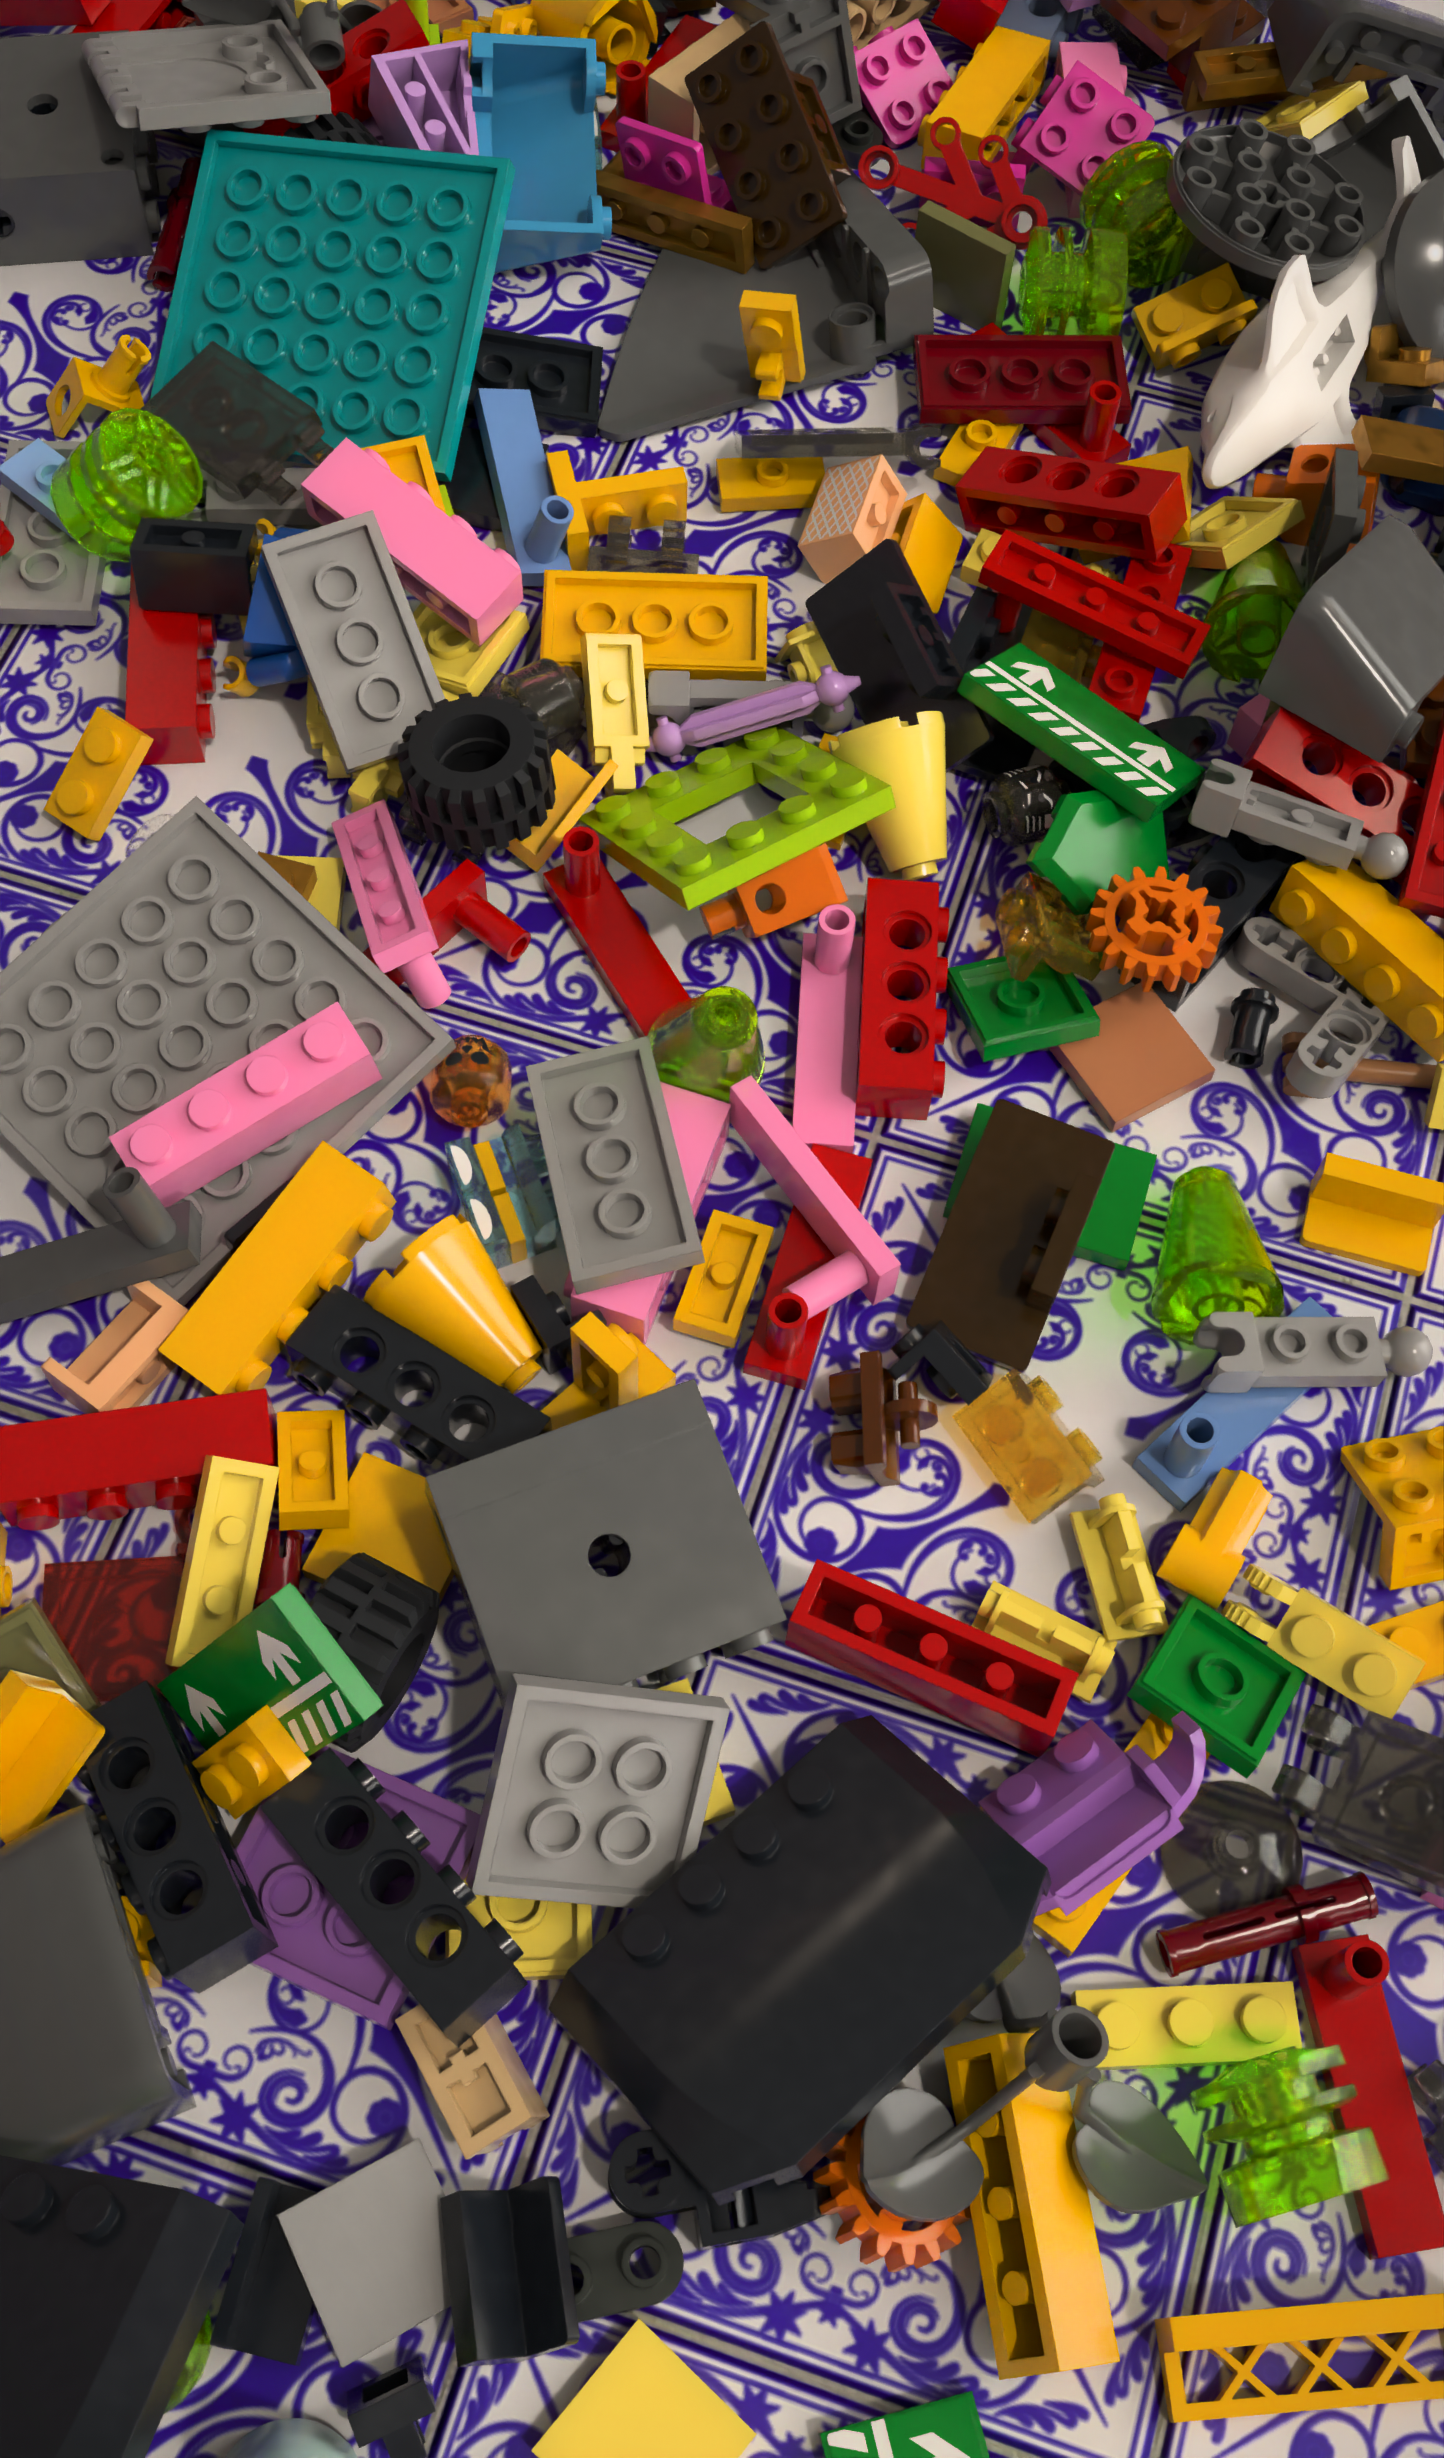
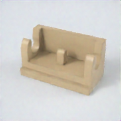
[395,2004,550,2160]

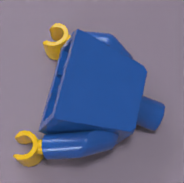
[223,518,308,697]

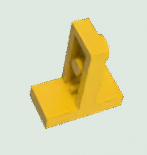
[546,450,688,571]
[541,1311,676,1430]

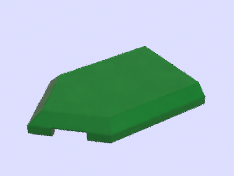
[1026,790,1170,915]

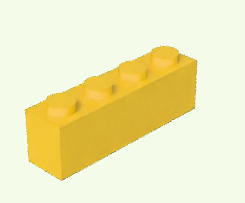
[917,26,1051,169]
[1269,859,1444,1062]
[158,1141,397,1395]
[943,2033,1120,2380]

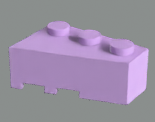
[368,39,479,155]

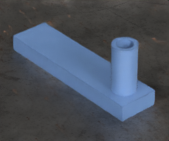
[473,388,574,586]
[1132,1296,1332,1512]

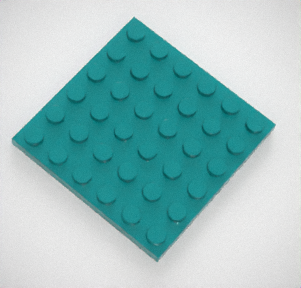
[142,129,516,482]

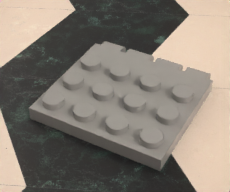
[81,19,332,133]

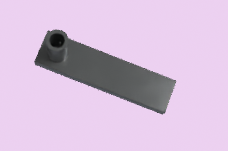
[0,1167,202,1324]

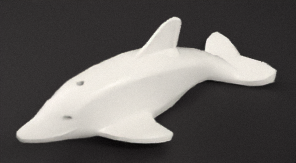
[1200,136,1421,489]

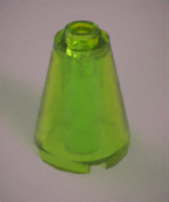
[1202,539,1305,684]
[647,986,765,1103]
[1151,1166,1285,1345]

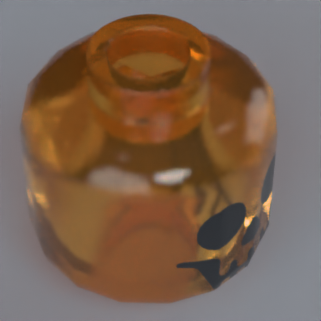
[430,1035,512,1128]

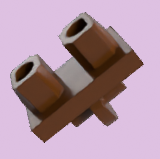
[829,1350,938,1487]

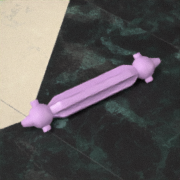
[645,664,861,763]

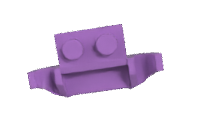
[978,1710,1207,1917]

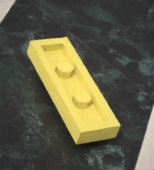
[165,1455,280,1667]
[1070,1981,1304,2071]

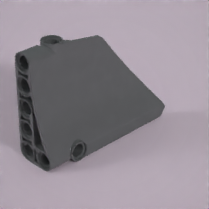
[598,166,934,442]

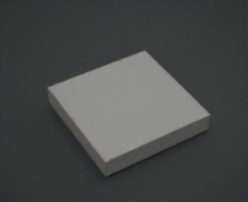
[275,2138,451,2368]

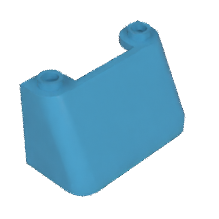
[469,32,612,273]

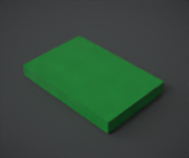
[943,1103,1157,1271]

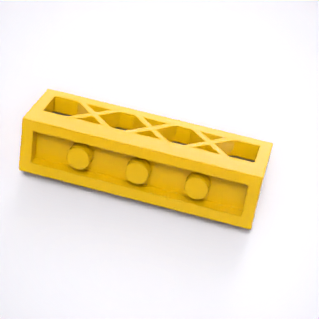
[1154,2293,1444,2423]

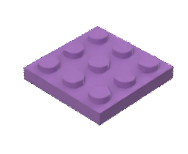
[236,1746,481,2031]

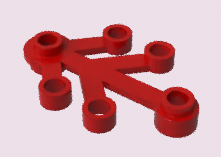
[858,117,1048,250]

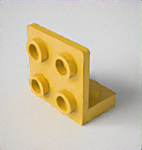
[1340,1426,1444,1591]

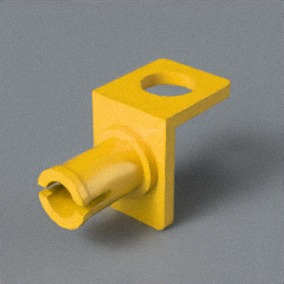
[46,335,151,438]

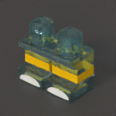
[444,1123,561,1269]

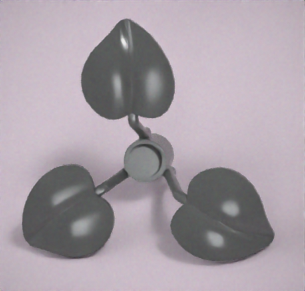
[181,0,382,71]
[860,1935,1209,2222]

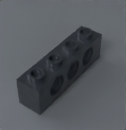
[1117,829,1306,1012]
[285,1284,552,1468]
[77,1680,278,1994]
[260,1747,528,2048]

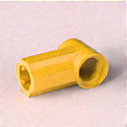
[1155,1467,1273,1610]

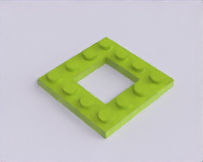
[578,725,896,911]

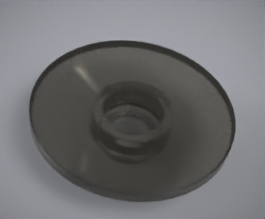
[1160,1780,1303,1918]

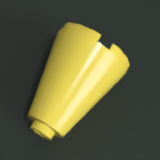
[828,711,947,881]

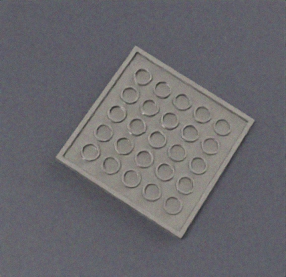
[0,796,456,1306]

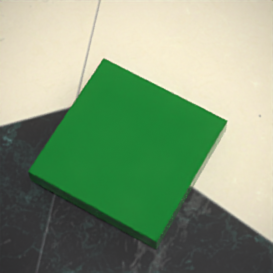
[946,944,1101,1062]
[1126,1594,1307,1779]

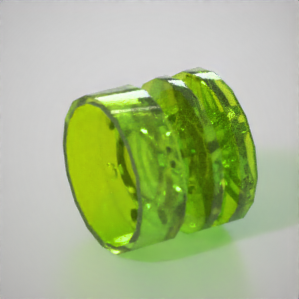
[1079,140,1192,289]
[1019,225,1128,335]
[50,408,203,562]
[1188,2045,1391,2228]

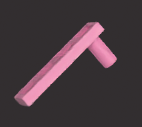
[331,799,451,1009]
[792,904,863,1154]
[729,1075,901,1320]

